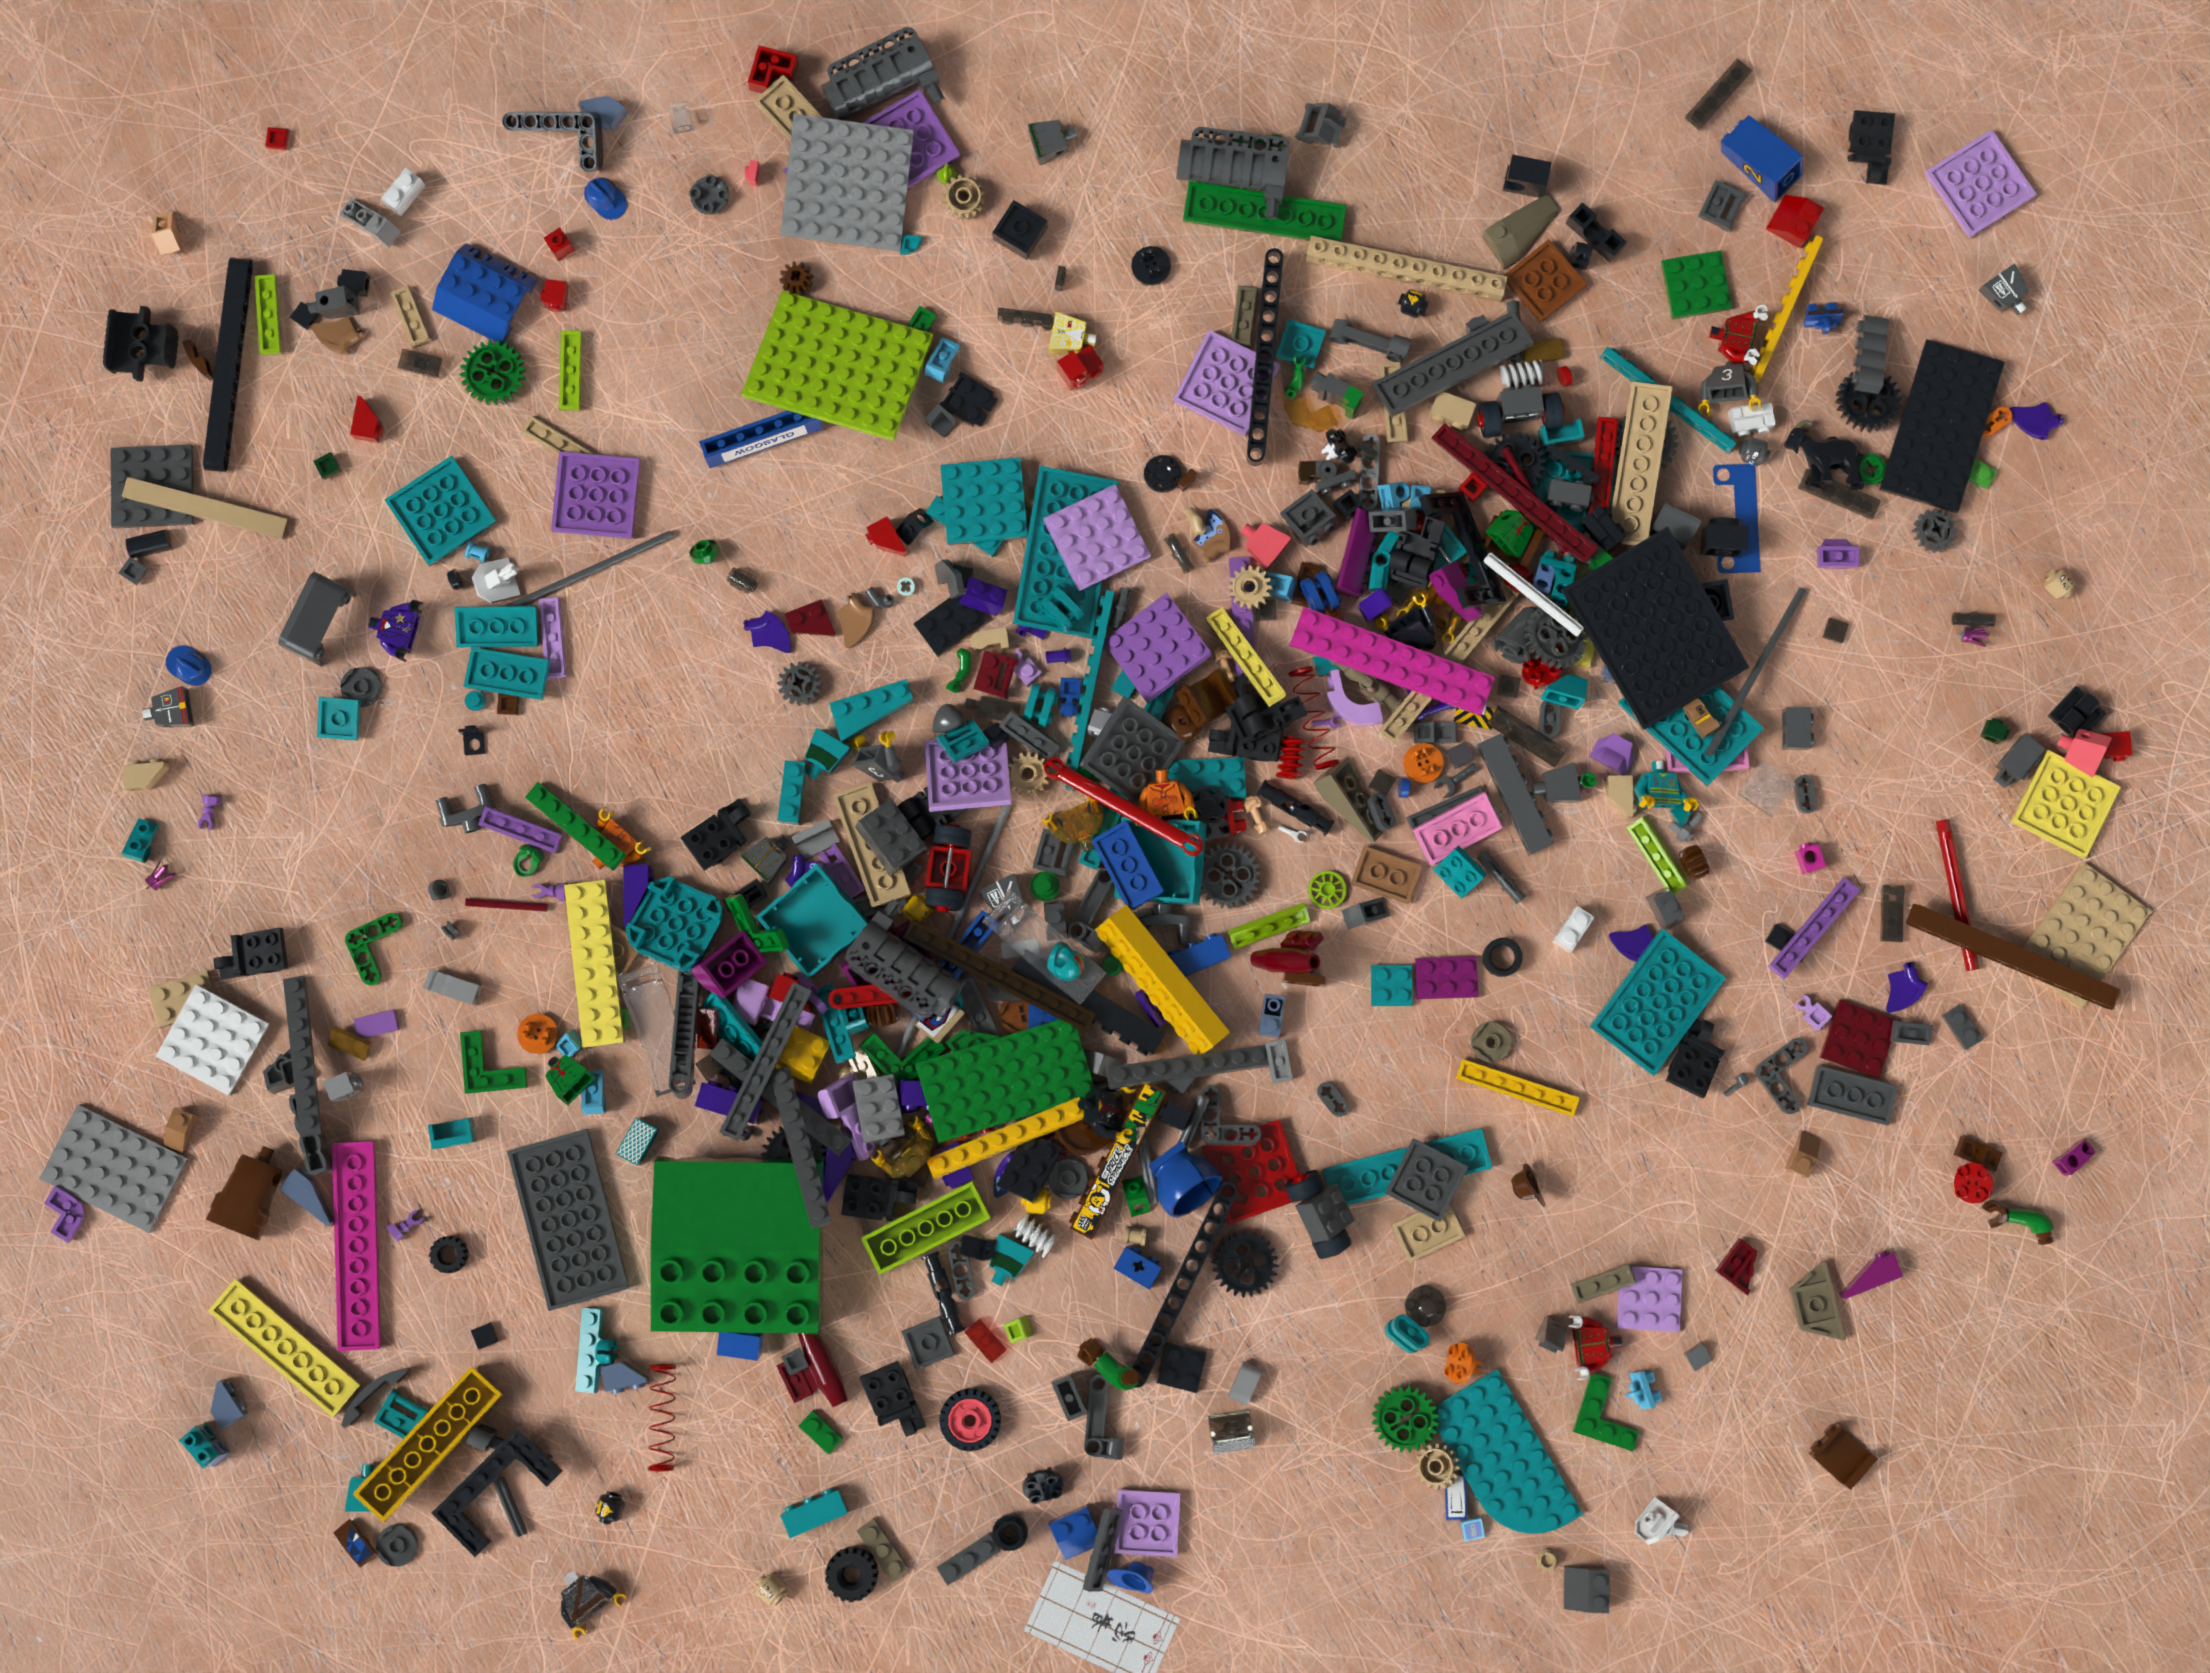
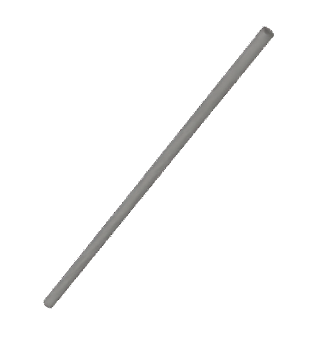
[895,804,1012,1060]

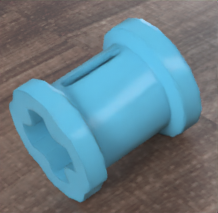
[465,541,491,563]

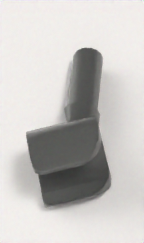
[1723,1073,1748,1097]

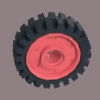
[939,1388,1001,1452]

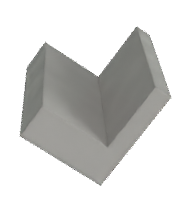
[792,819,840,860]

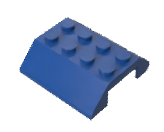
[432,243,538,345]

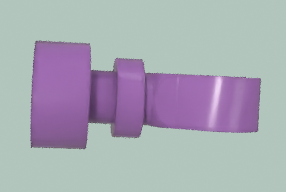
[198,795,222,830]
[532,883,568,902]
[387,1210,424,1242]

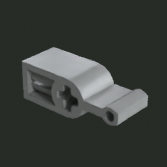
[423,969,482,1006]

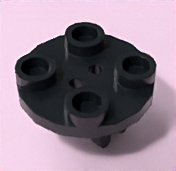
[1131,246,1171,286]
[1321,428,1358,464]
[1022,1467,1063,1504]

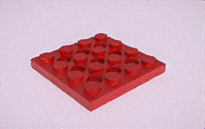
[1201,1119,1298,1225]

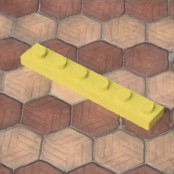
[1206,607,1286,707]

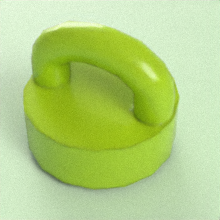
[937,163,957,185]

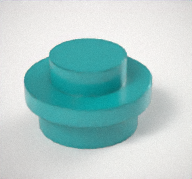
[465,691,485,711]

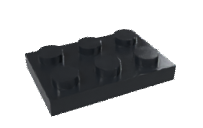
[913,596,986,657]
[997,1137,1063,1204]

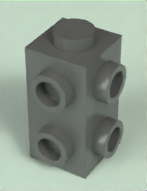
[1546,478,1594,512]

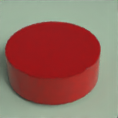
[1557,366,1573,387]

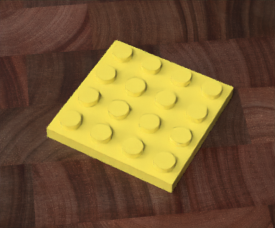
[2010,750,2121,859]

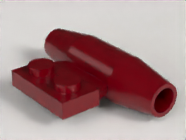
[1250,931,1324,974]
[777,1333,848,1407]

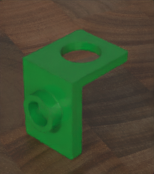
[1122,1176,1151,1217]

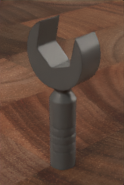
[1434,764,1477,798]

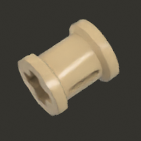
[1124,1226,1147,1246]

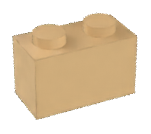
[1428,391,1476,431]

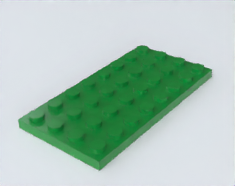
[915,1019,1095,1143]

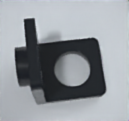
[895,508,933,545]
[458,725,485,756]
[959,1235,997,1261]

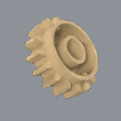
[941,174,985,220]
[1228,565,1273,611]
[1008,752,1049,797]
[1414,1443,1461,1490]

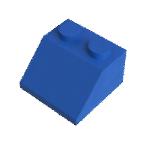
[1049,1504,1098,1560]

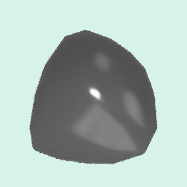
[932,703,963,734]

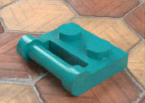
[936,718,990,764]
[373,1388,430,1439]

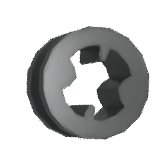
[441,920,461,941]

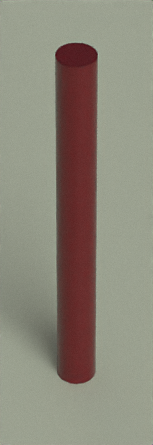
[465,898,548,912]

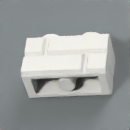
[381,168,425,216]
[1728,401,1775,437]
[1552,906,1595,953]

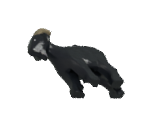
[1784,420,1864,490]

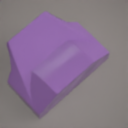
[1817,539,1860,569]
[1589,733,1634,776]

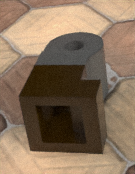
[1298,461,1337,485]

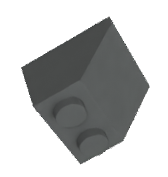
[1650,503,1702,550]
[1564,1566,1610,1613]

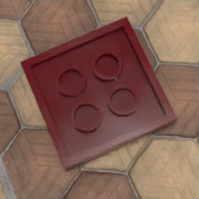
[1819,1000,1898,1078]

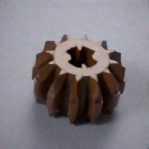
[779,261,814,295]
[1679,845,1710,881]
[865,1003,900,1027]

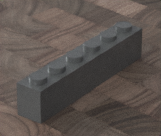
[1477,734,1554,856]

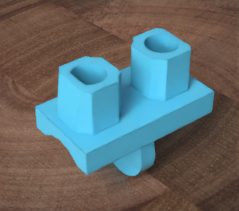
[1626,1371,1662,1410]

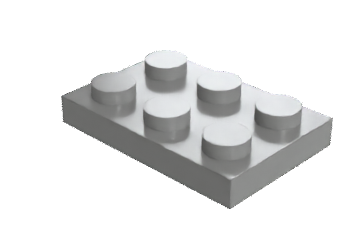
[852,1074,905,1143]

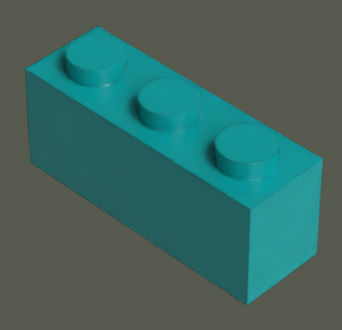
[777,760,808,825]
[780,1487,849,1538]

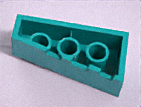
[829,679,914,744]

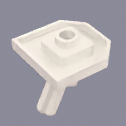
[472,558,521,603]
[1634,1497,1689,1545]

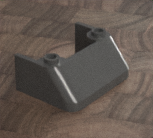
[278,571,357,666]

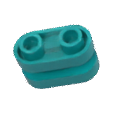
[1038,586,1084,632]
[1023,682,1059,728]
[1385,1315,1429,1354]

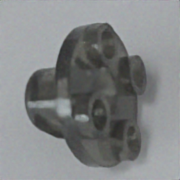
[1404,1285,1446,1327]

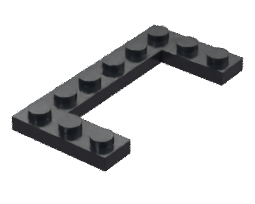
[1419,491,1506,609]
[431,1426,563,1557]

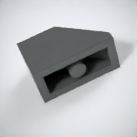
[1341,897,1390,929]

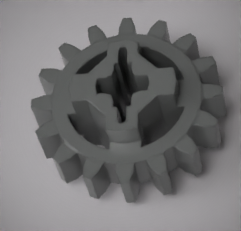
[1912,508,1958,553]
[777,661,822,706]

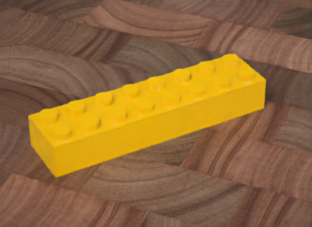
[1095,904,1230,1055]
[353,1366,503,1522]

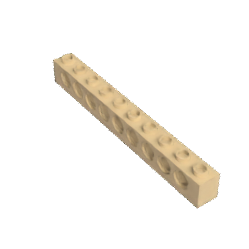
[1305,236,1507,302]

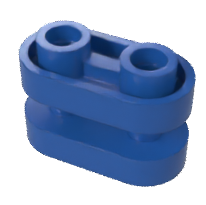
[1300,571,1341,614]

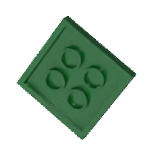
[1661,250,1732,320]

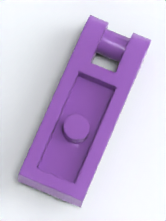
[818,843,866,899]

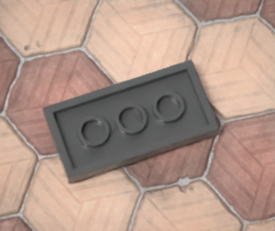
[1807,1065,1898,1126]

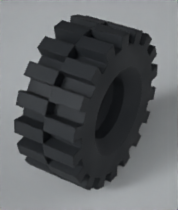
[825,1547,879,1602]

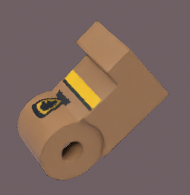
[1683,698,1720,740]

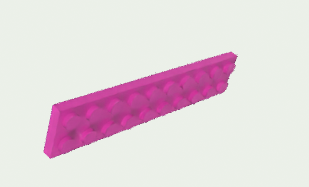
[1289,607,1495,716]
[332,1141,381,1351]

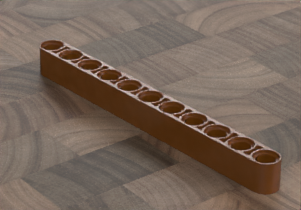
[1906,904,2121,1010]

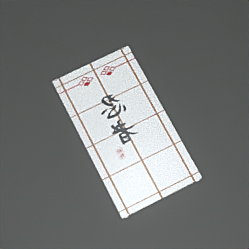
[1024,1561,1180,1673]

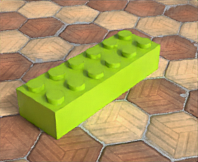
[861,1181,991,1275]

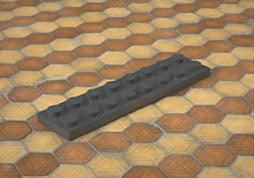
[1372,311,1533,418]

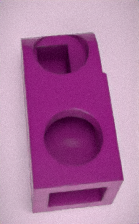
[2052,1138,2096,1176]

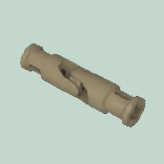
[1330,661,1404,714]

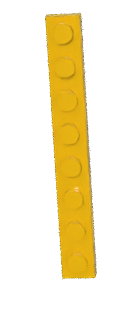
[1749,235,1823,384]
[926,1097,1084,1180]

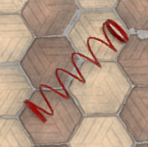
[1288,666,1340,770]
[647,1364,676,1472]

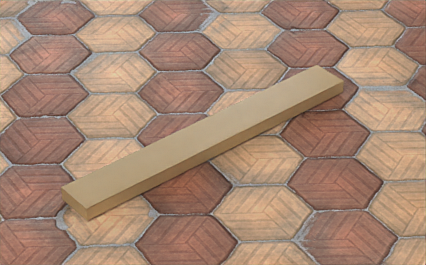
[122,477,288,539]

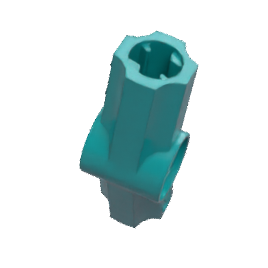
[1368,531,1402,592]

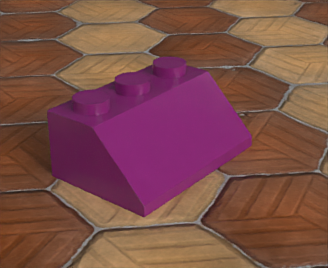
[690,930,768,998]

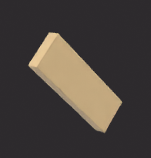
[390,285,432,348]

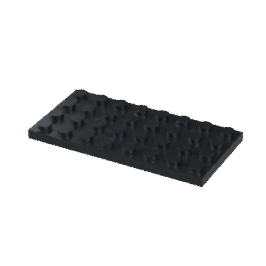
[1879,339,2005,513]

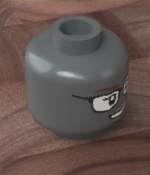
[1739,437,1771,466]

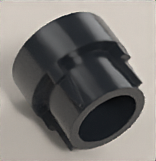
[992,1513,1028,1551]

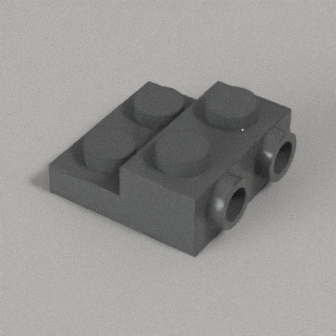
[1280,489,1338,547]

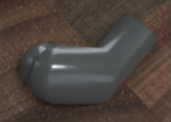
[865,587,894,608]

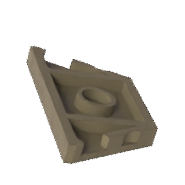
[1789,1261,1846,1340]

